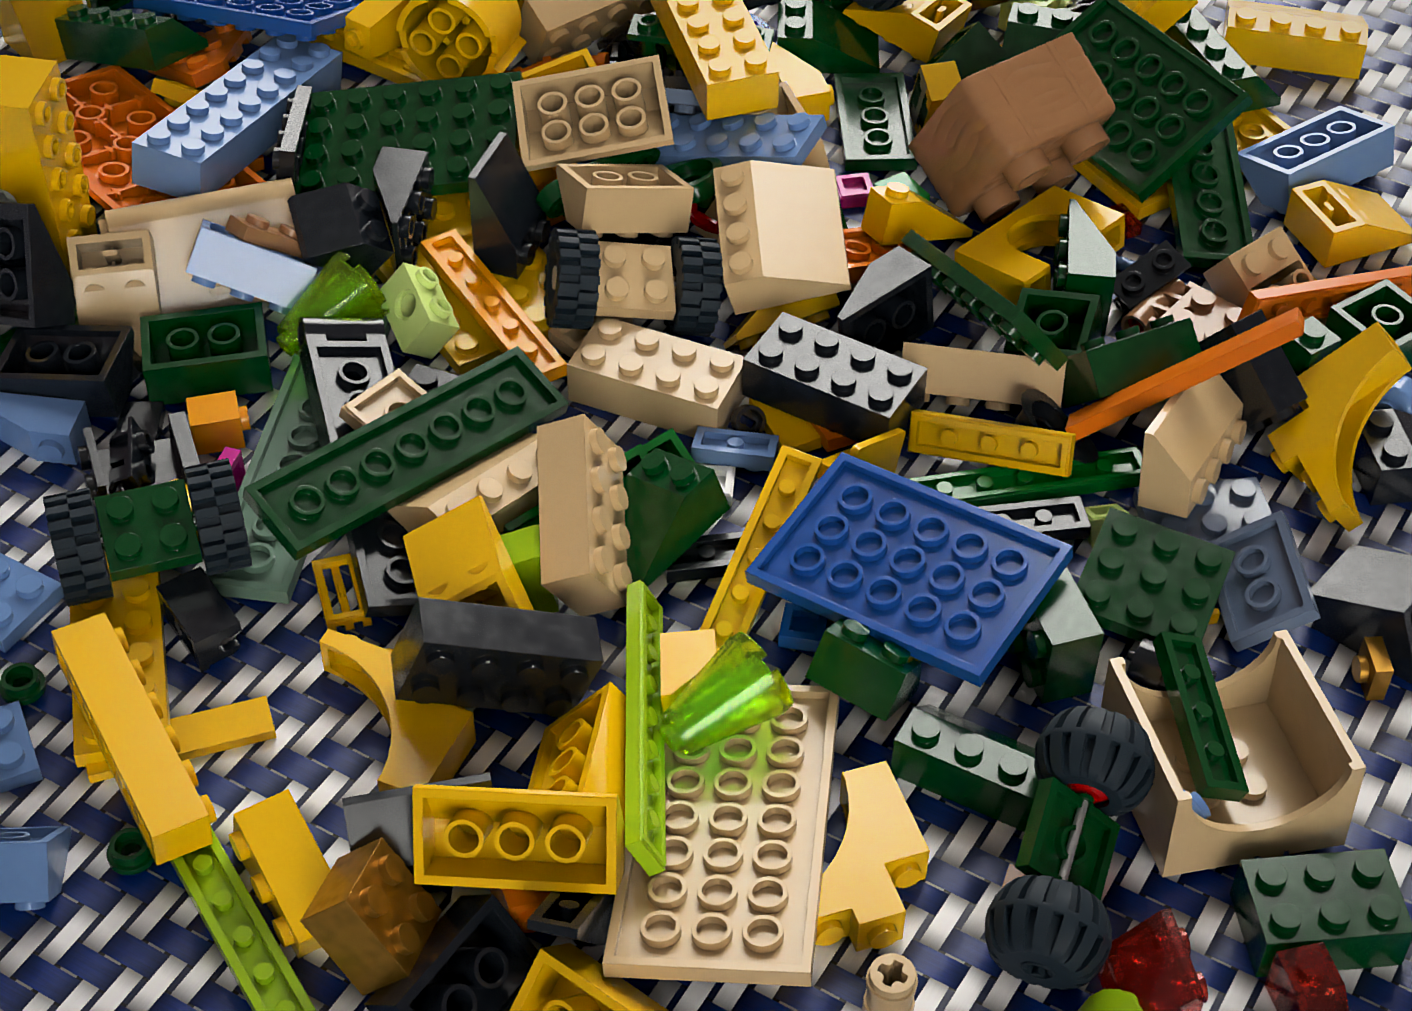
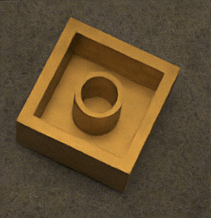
[300,837,442,996]

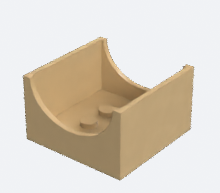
[1101,630,1366,878]

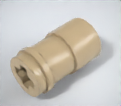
[862,953,918,1011]

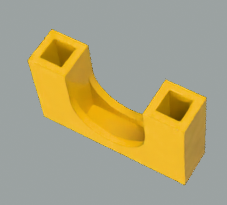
[954,185,1125,306]

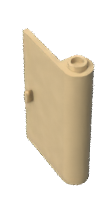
[98,177,315,314]

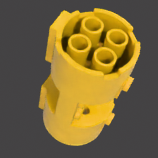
[396,0,527,81]

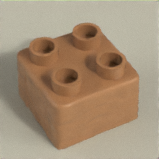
[908,32,1116,224]

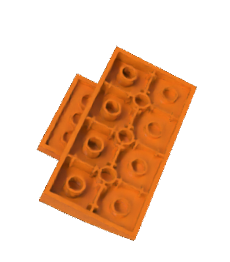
[65,65,267,210]

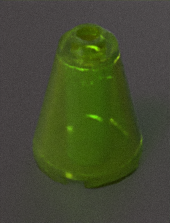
[276,252,390,357]
[658,632,794,755]

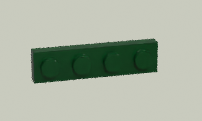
[1152,631,1249,802]

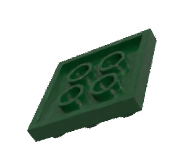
[1077,507,1235,642]

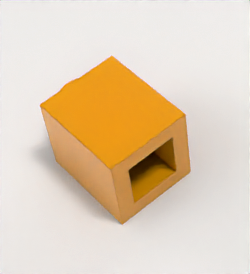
[186,390,251,455]

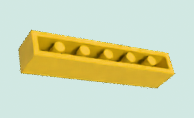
[51,612,217,866]

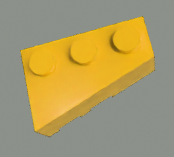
[228,789,330,959]

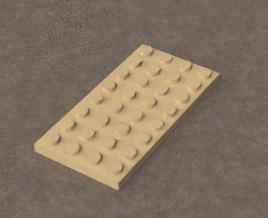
[602,683,840,987]

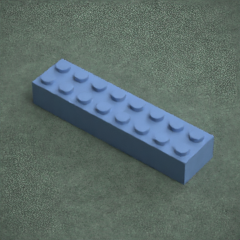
[132,34,343,197]

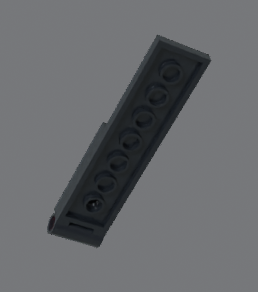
[297,317,418,618]

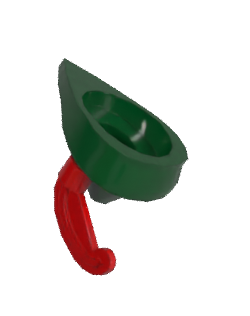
[665,158,723,234]

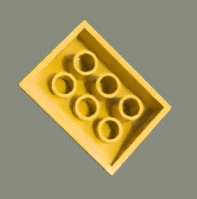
[1223,0,1368,79]

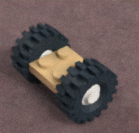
[544,228,723,337]

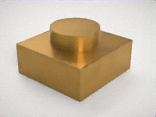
[1352,636,1394,701]

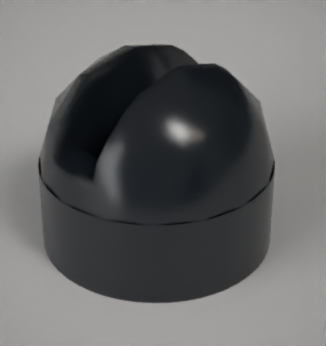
[730,404,766,433]

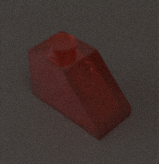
[1265,942,1349,1011]

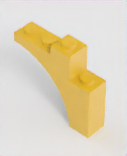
[1267,321,1412,532]
[319,629,476,792]
[815,761,930,952]

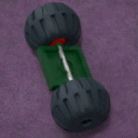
[984,706,1155,990]

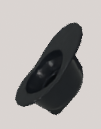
[1012,389,1098,464]

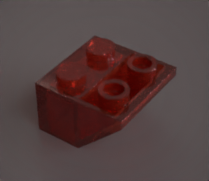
[1098,908,1208,1011]

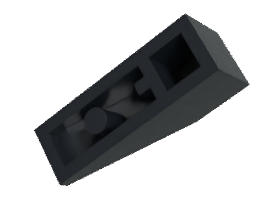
[527,891,615,947]

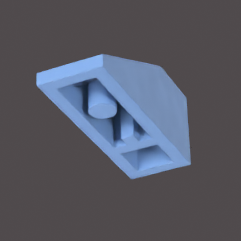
[0,392,92,465]

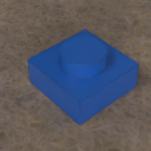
[778,602,829,652]

